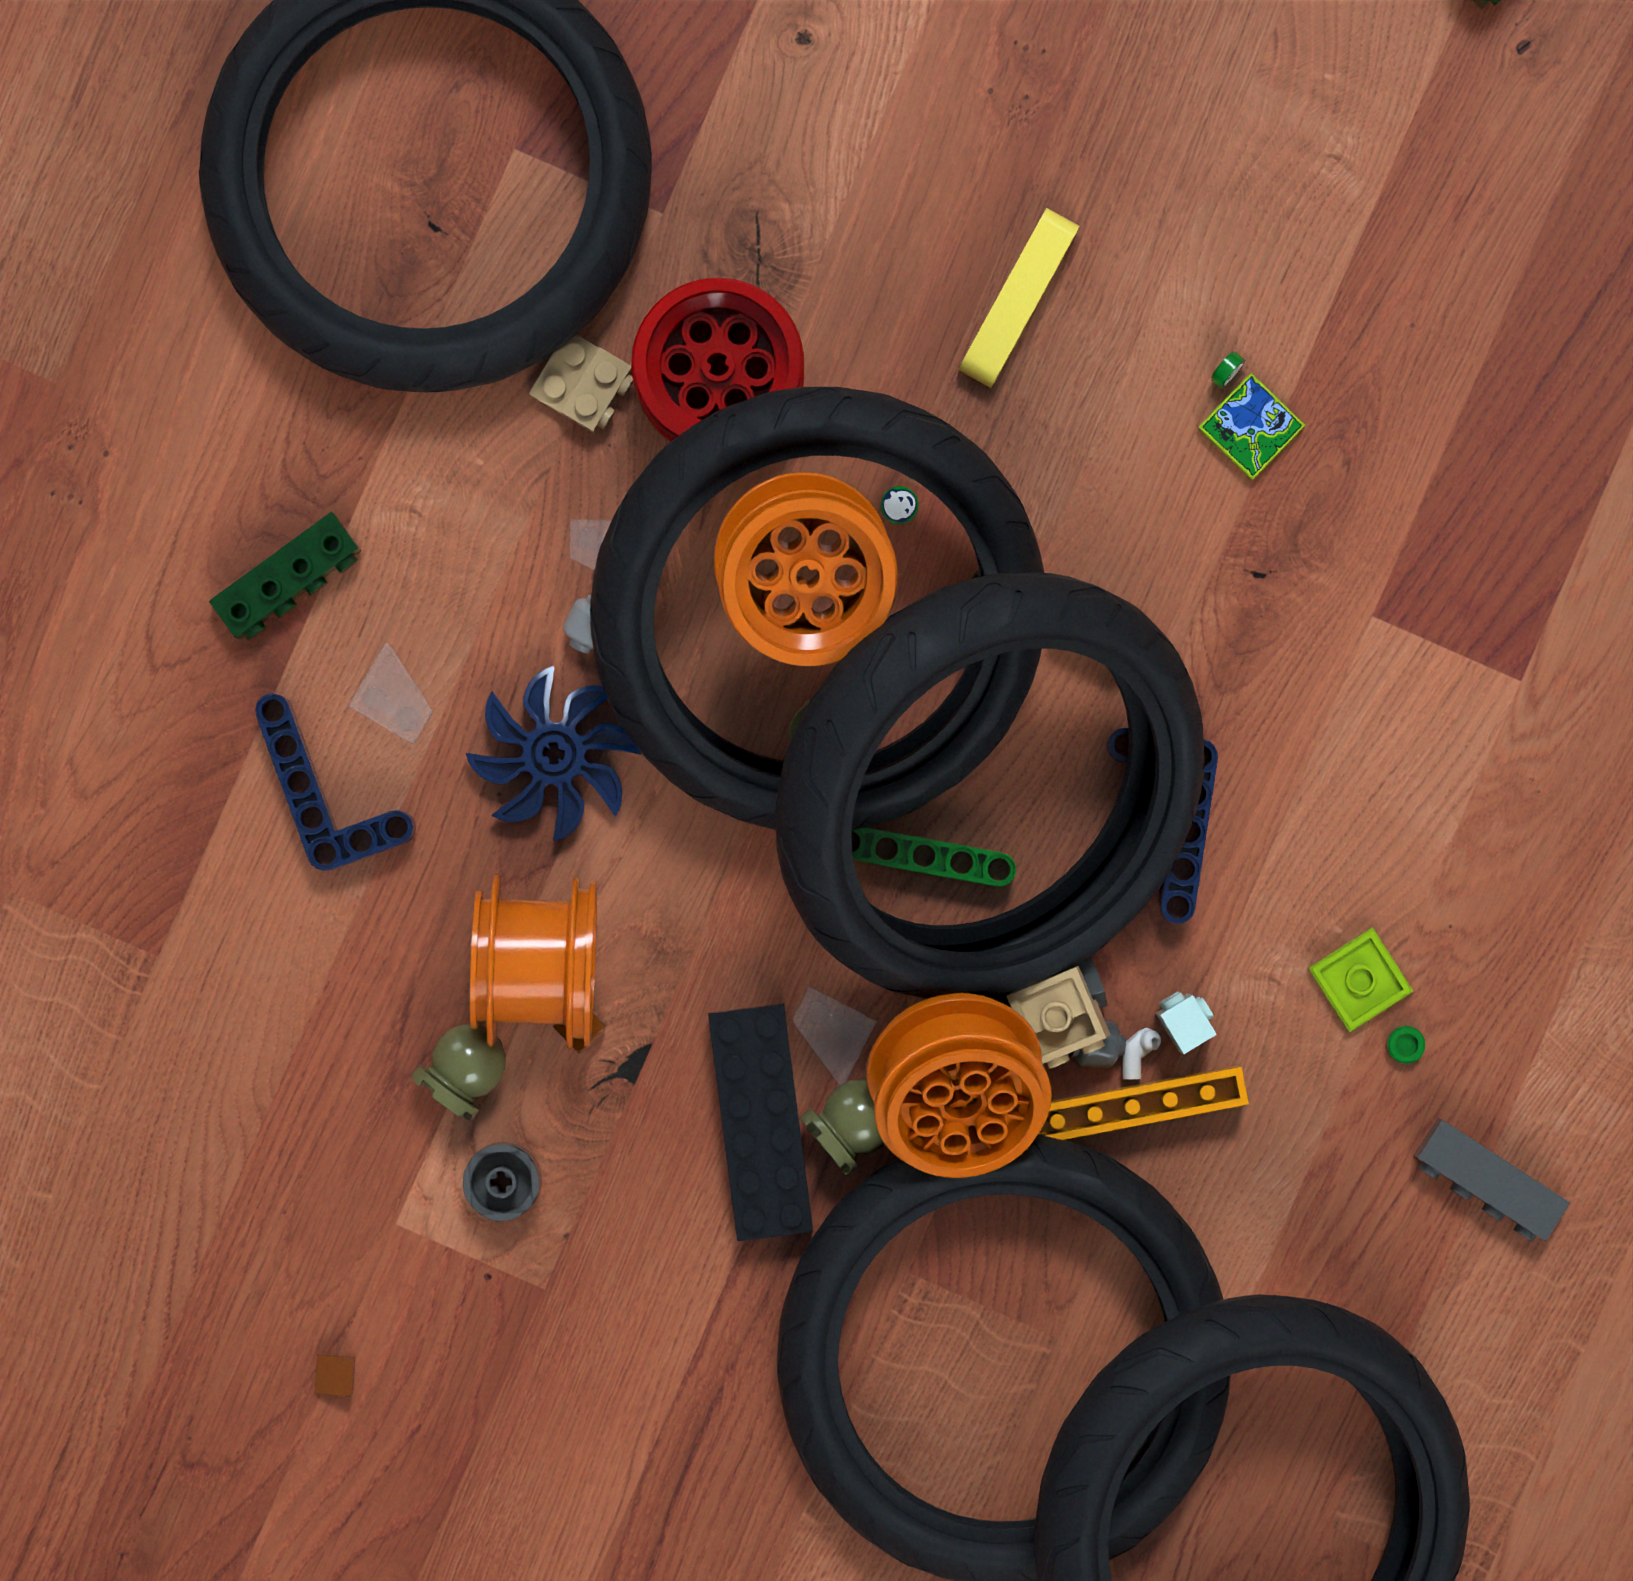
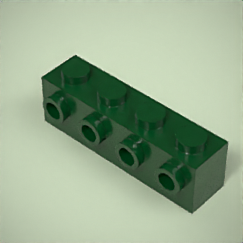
[209,511,362,641]

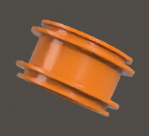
[866,993,1052,1178]

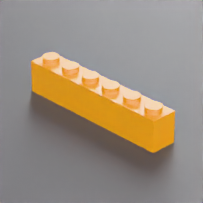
[1039,1065,1249,1140]

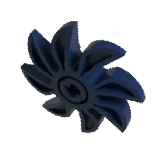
[466,666,642,841]

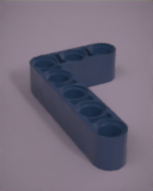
[255,693,416,871]
[1107,728,1218,924]

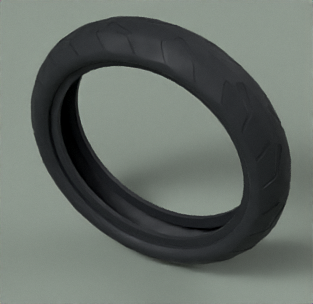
[199,0,652,393]
[590,386,1044,830]
[775,573,1205,999]
[777,1134,1231,1581]
[1034,1294,1470,1581]

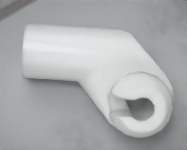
[1122,1028,1161,1079]

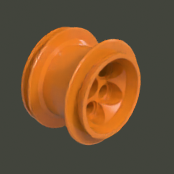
[714,472,898,666]
[470,874,597,1050]

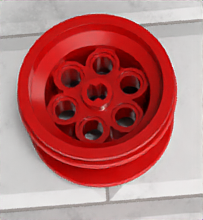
[631,278,804,442]

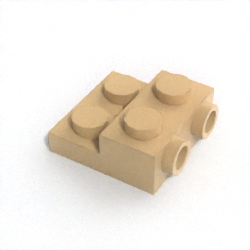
[529,334,633,434]
[1007,966,1111,1069]

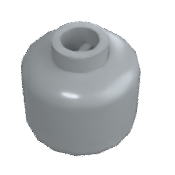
[563,594,593,654]

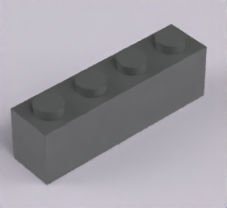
[1413,1118,1570,1242]

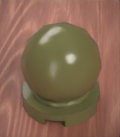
[410,1024,506,1122]
[799,1079,885,1176]

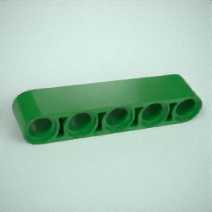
[852,827,1016,886]

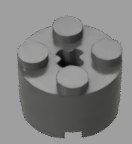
[463,1142,542,1221]

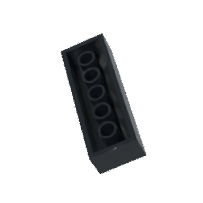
[708,1003,813,1241]

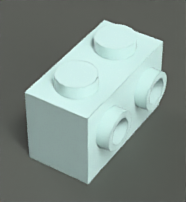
[1155,991,1217,1054]

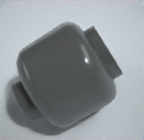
[1069,1020,1126,1069]

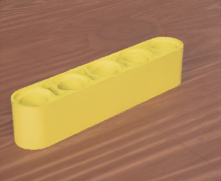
[958,208,1080,388]

